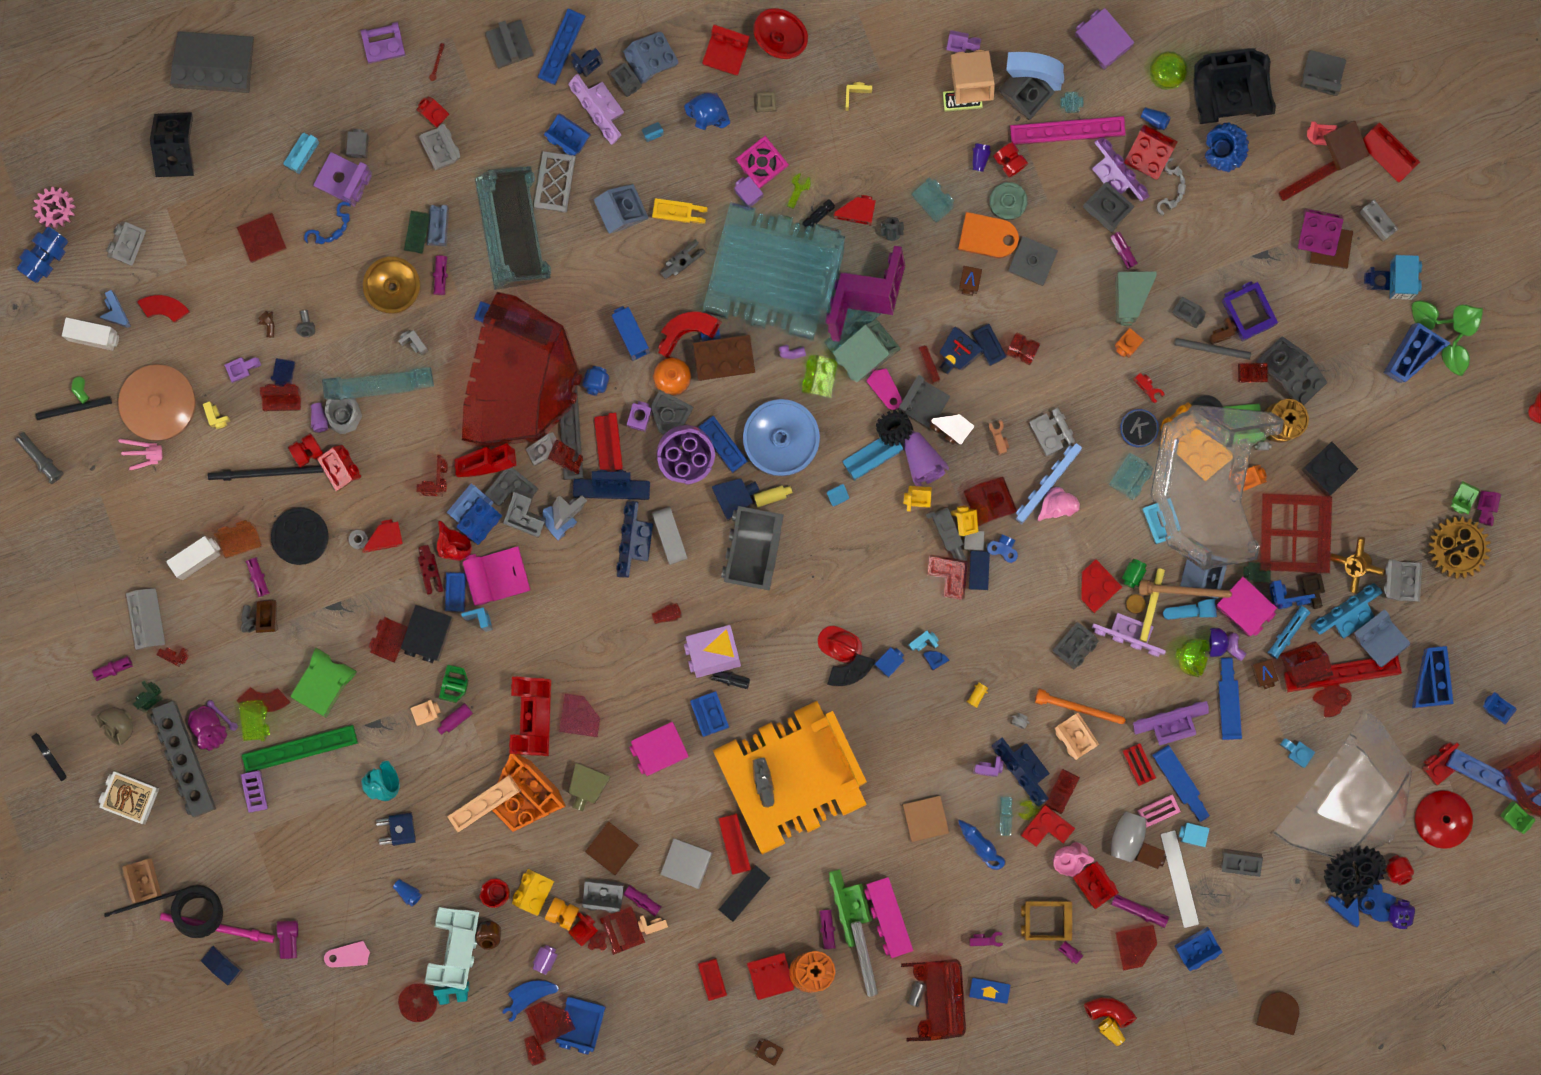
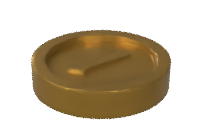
[1126,594,1146,614]

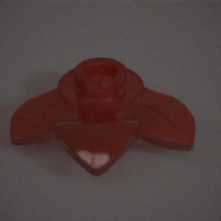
[1313,684,1352,718]

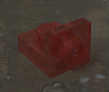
[1238,363,1268,383]
[156,647,189,667]

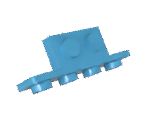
[1311,583,1383,639]

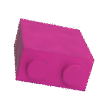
[1216,577,1277,637]
[629,722,689,777]

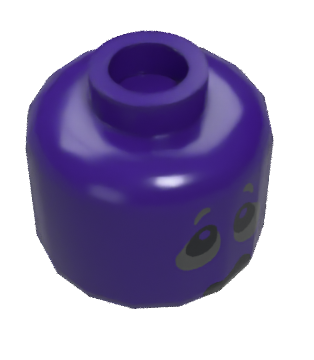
[1388,899,1415,929]

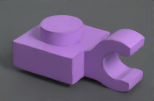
[946,30,981,52]
[225,357,261,383]

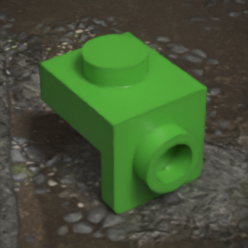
[1451,481,1480,514]
[1500,801,1536,834]

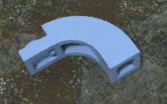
[1007,52,1064,91]

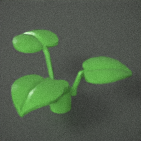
[1412,300,1483,376]

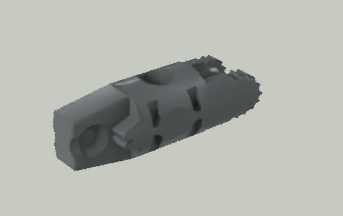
[660,239,706,279]
[753,758,774,808]

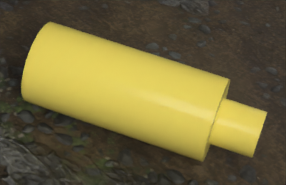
[753,485,792,508]

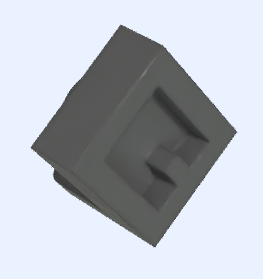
[610,62,642,97]
[1172,297,1206,328]

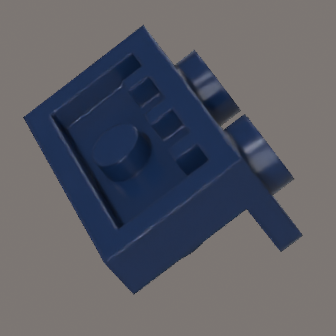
[571,48,603,77]

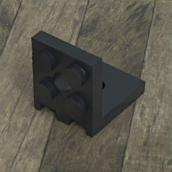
[150,112,194,177]

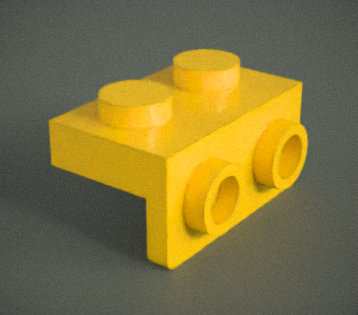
[512,869,554,916]

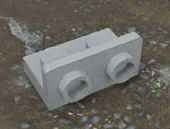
[107,222,146,266]

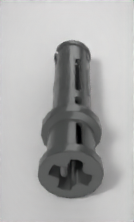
[15,432,64,484]

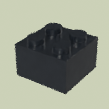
[1302,442,1358,497]

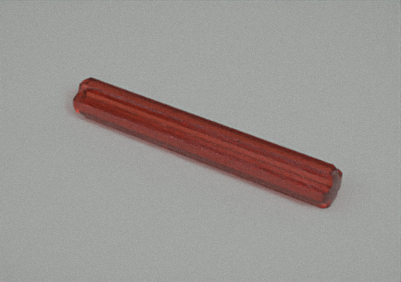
[1278,161,1337,201]

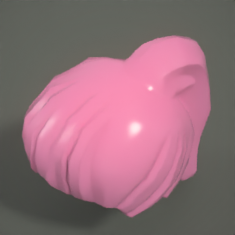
[1038,487,1080,521]
[1053,842,1094,877]

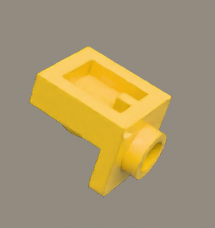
[950,505,978,536]

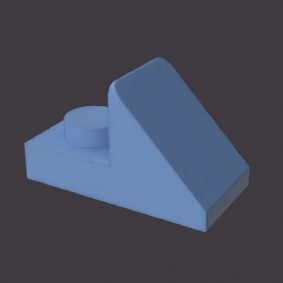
[100,290,131,328]

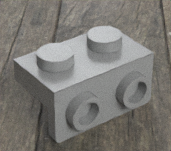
[419,124,460,171]

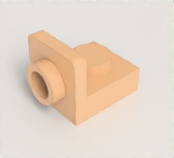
[411,700,441,726]
[638,915,669,935]

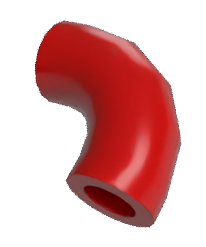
[1084,997,1137,1028]

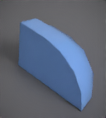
[543,506,577,540]

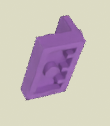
[973,756,1004,777]

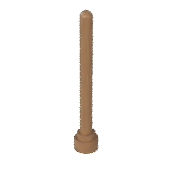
[1139,580,1232,598]

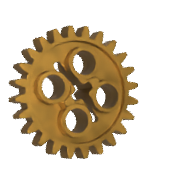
[1428,516,1491,579]

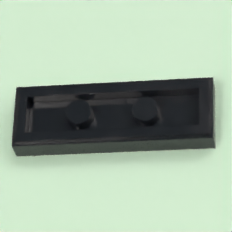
[718,865,770,922]

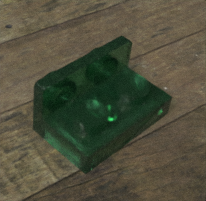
[133,680,163,713]

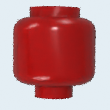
[1385,855,1414,886]

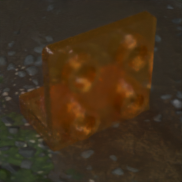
[214,520,262,559]

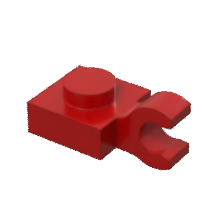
[1134,373,1165,404]

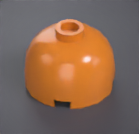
[653,357,691,396]

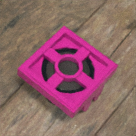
[735,136,789,189]

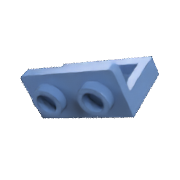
[447,483,494,523]

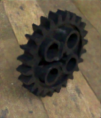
[1324,846,1387,898]

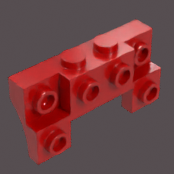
[509,676,551,756]

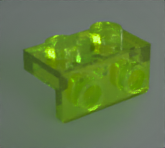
[802,355,837,398]

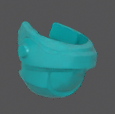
[361,761,400,801]

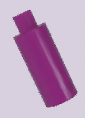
[437,703,473,735]

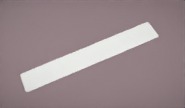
[1161,831,1199,928]

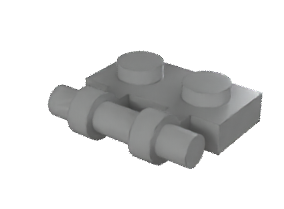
[1029,408,1076,457]

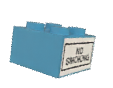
[1389,255,1422,300]

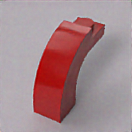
[658,312,722,358]

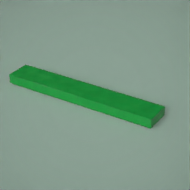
[242,725,359,773]

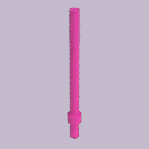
[160,912,275,943]

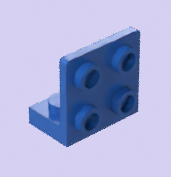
[1269,580,1316,609]

